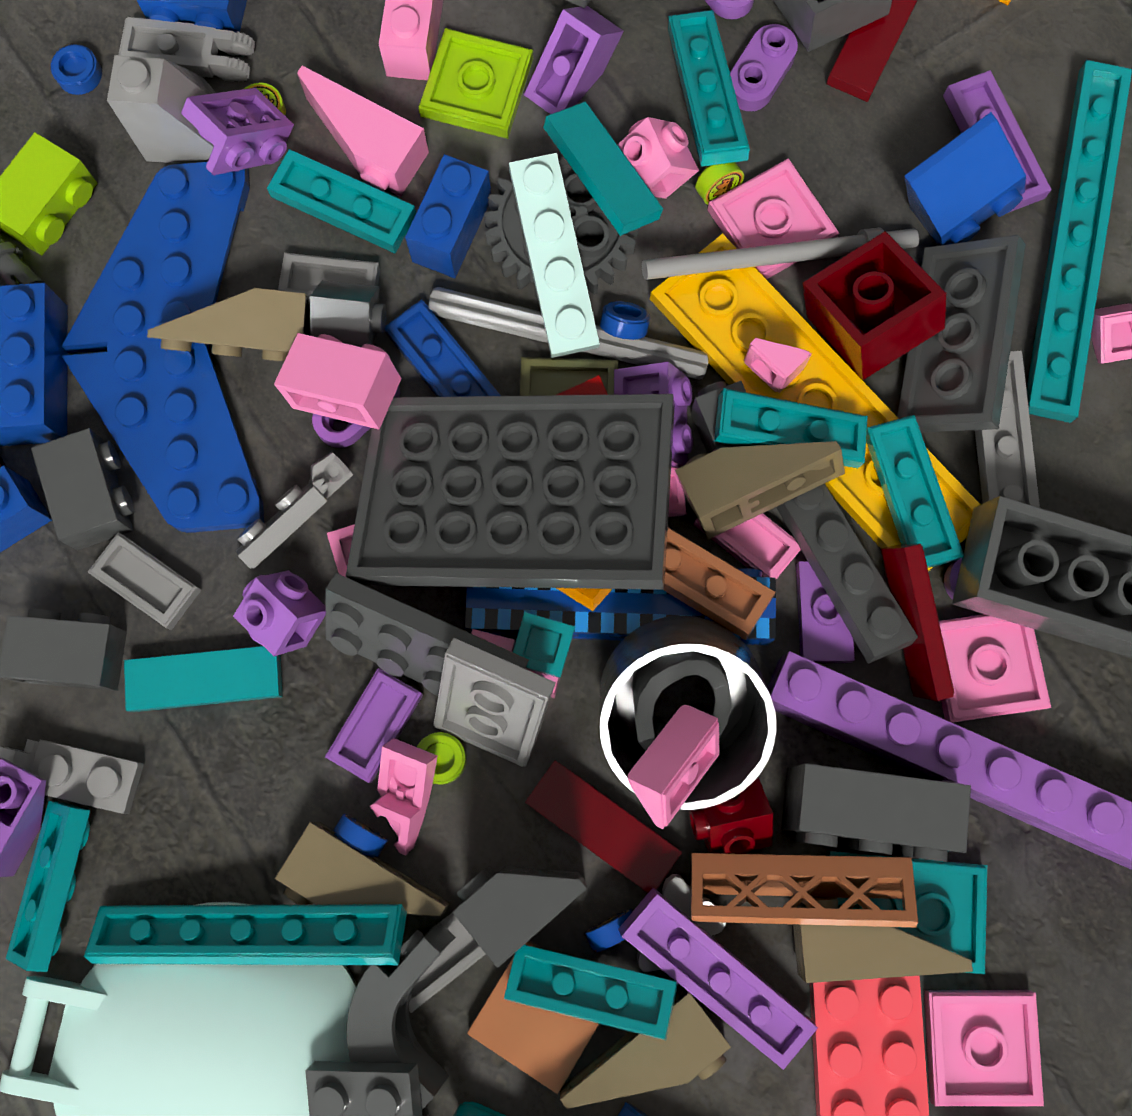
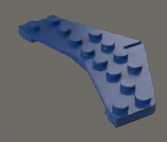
[61,162,264,533]

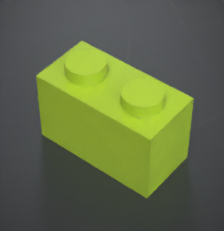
[0,132,98,256]

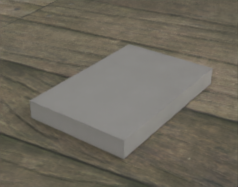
[433,638,556,767]

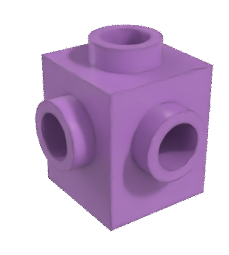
[233,570,326,656]

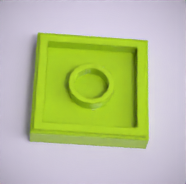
[419,28,533,139]

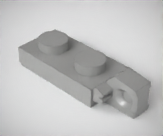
[236,452,353,569]
[0,739,144,814]

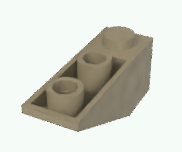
[147,288,307,361]

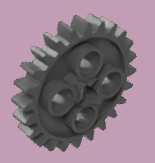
[484,149,639,298]

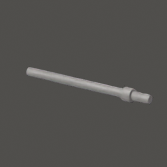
[642,227,919,280]

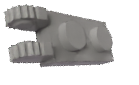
[118,17,255,82]

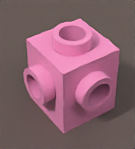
[617,117,699,199]

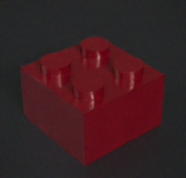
[803,231,946,380]

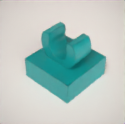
[513,612,575,678]

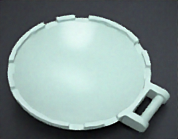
[0,902,357,1116]

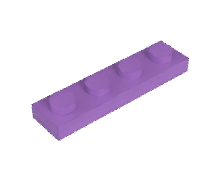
[618,887,818,1070]

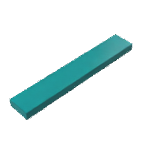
[84,904,407,965]

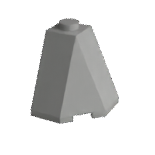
[107,55,216,164]

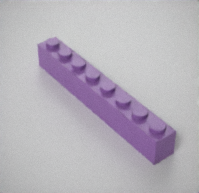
[767,651,1132,870]

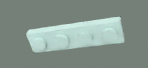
[509,153,600,358]

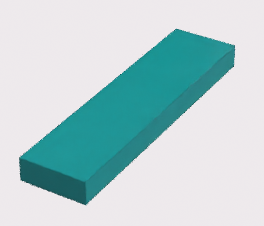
[668,10,750,167]

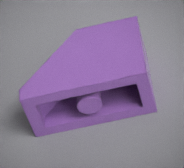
[524,6,624,114]

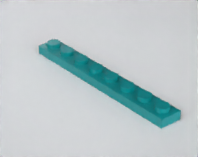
[1026,60,1132,423]

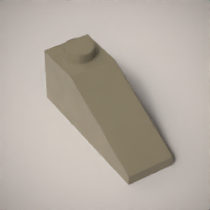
[675,441,845,540]
[275,822,450,916]
[793,897,973,983]
[560,987,731,1109]

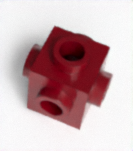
[689,777,773,854]

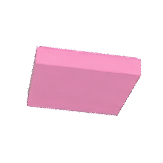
[707,158,839,279]
[939,614,1051,723]
[924,990,1044,1106]

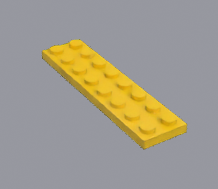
[650,233,981,571]

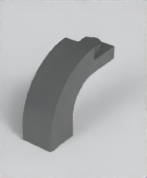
[347,923,456,1110]

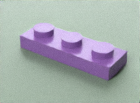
[943,70,1052,213]

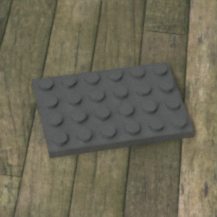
[346,394,675,590]

